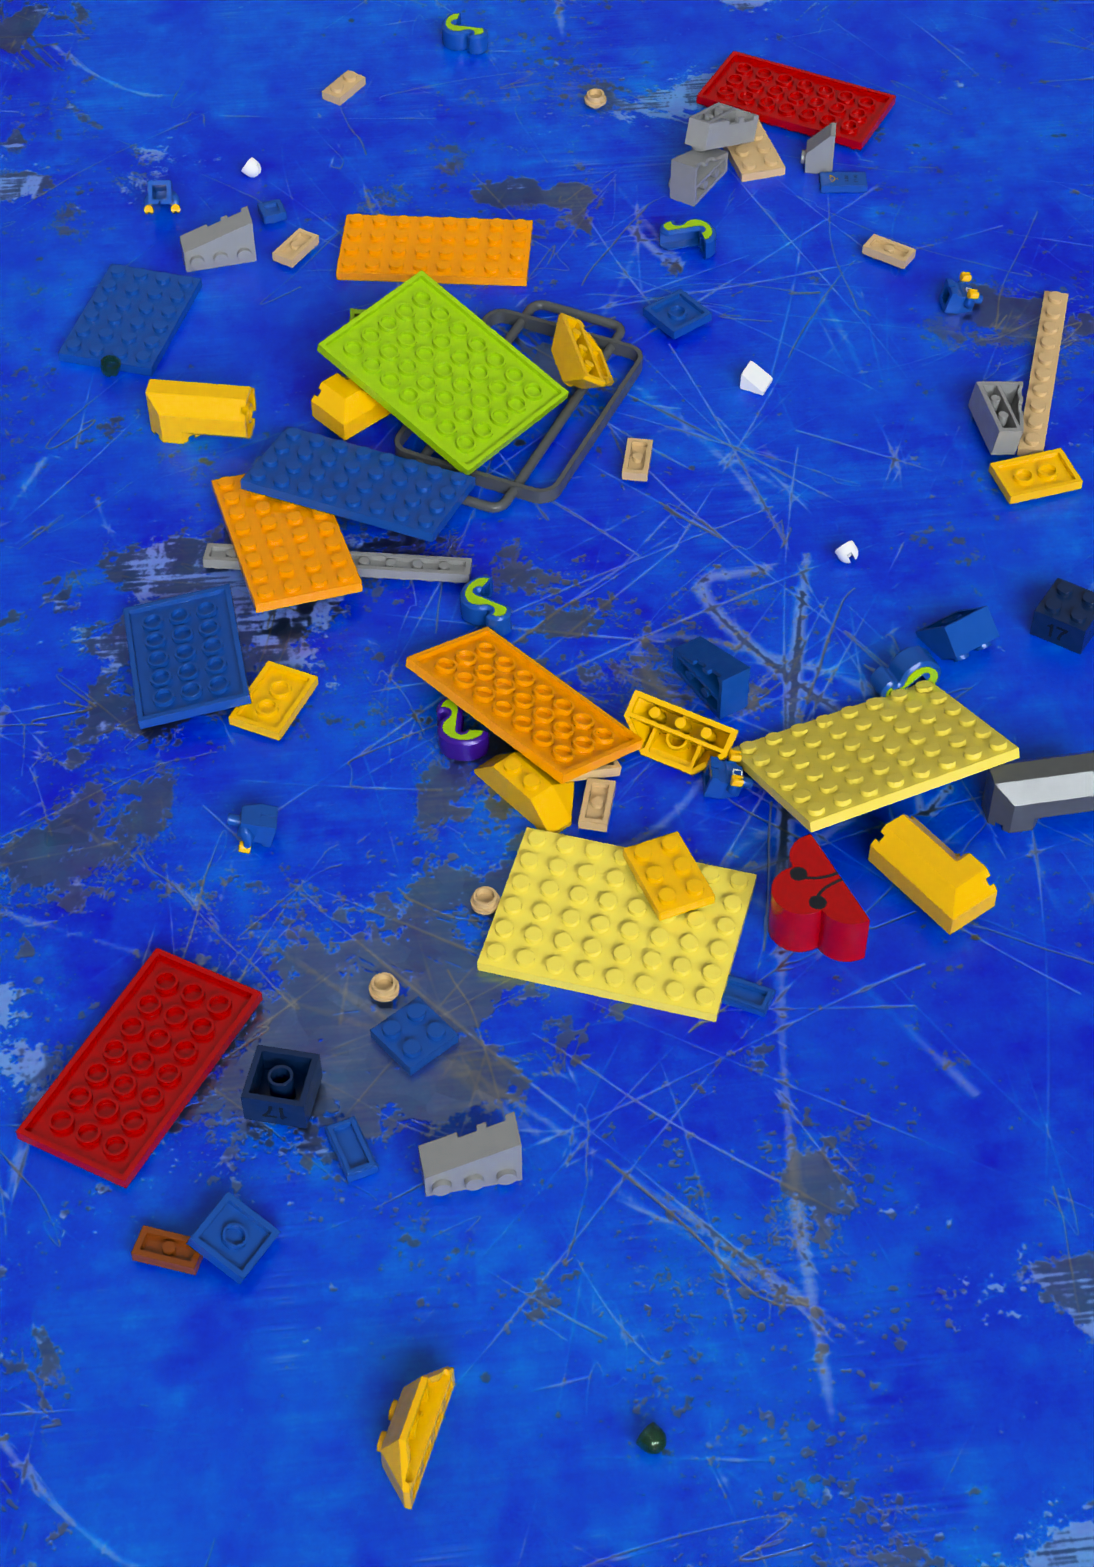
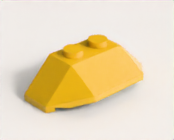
[551,313,614,389]
[624,690,739,776]
[474,752,574,833]
[377,1366,455,1510]

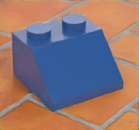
[916,606,999,662]

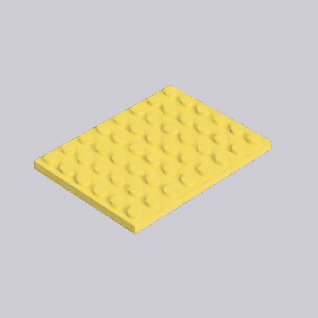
[731,680,1020,833]
[477,827,757,1022]

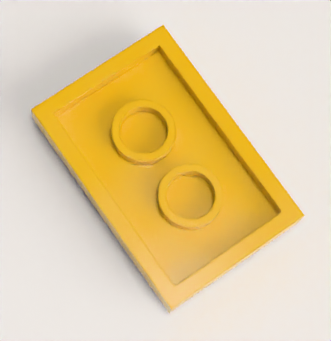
[989,448,1083,505]
[229,661,318,741]
[623,831,715,921]

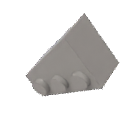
[684,102,759,152]
[668,148,728,207]
[179,206,257,273]
[968,381,1024,455]
[418,1112,522,1196]

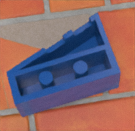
[672,636,750,720]

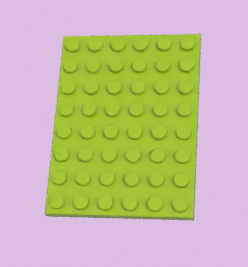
[317,270,569,475]

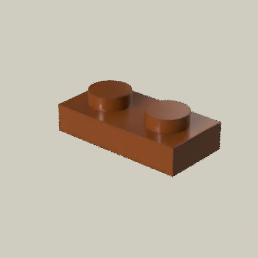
[131,1225,203,1275]

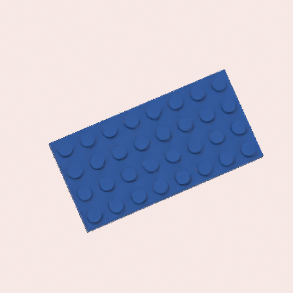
[240,427,476,542]

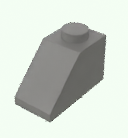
[801,122,836,174]

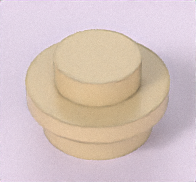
[584,88,607,109]
[470,886,500,915]
[369,972,400,1002]

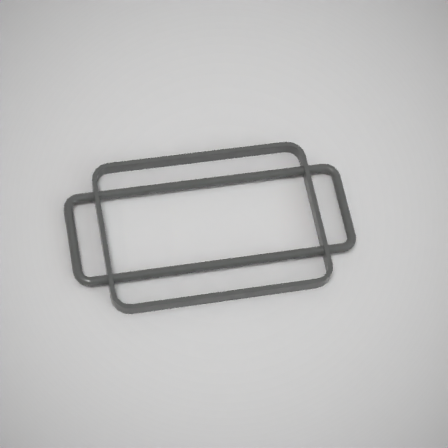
[394,300,643,513]

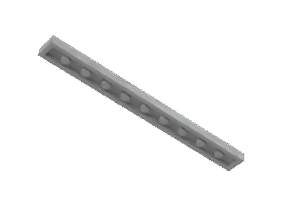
[203,543,472,583]

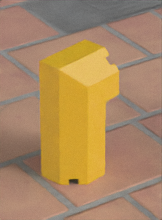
[311,373,391,441]
[145,379,257,444]
[868,814,997,935]

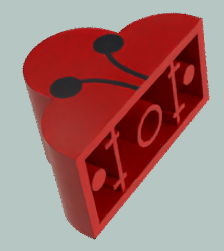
[768,834,870,962]

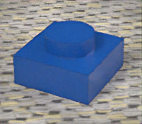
[257,199,287,224]

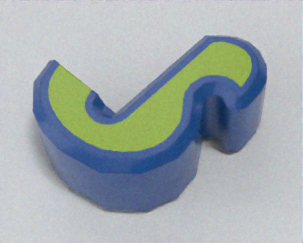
[442,13,488,55]
[659,218,717,260]
[460,576,512,636]
[870,646,941,697]

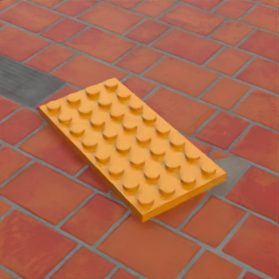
[336,214,533,286]
[211,474,363,613]
[405,626,643,784]

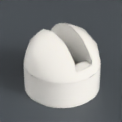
[241,157,261,178]
[835,540,859,563]

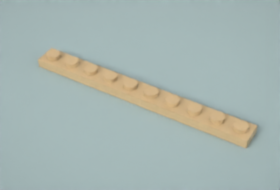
[1017,291,1069,456]

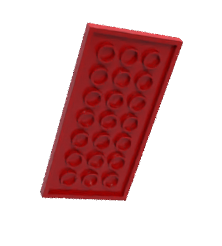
[696,51,896,150]
[16,948,263,1189]

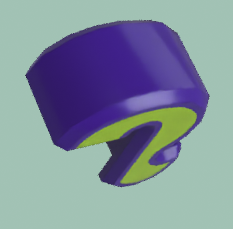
[436,698,489,761]

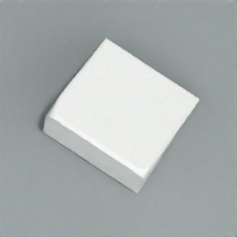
[740,361,773,395]

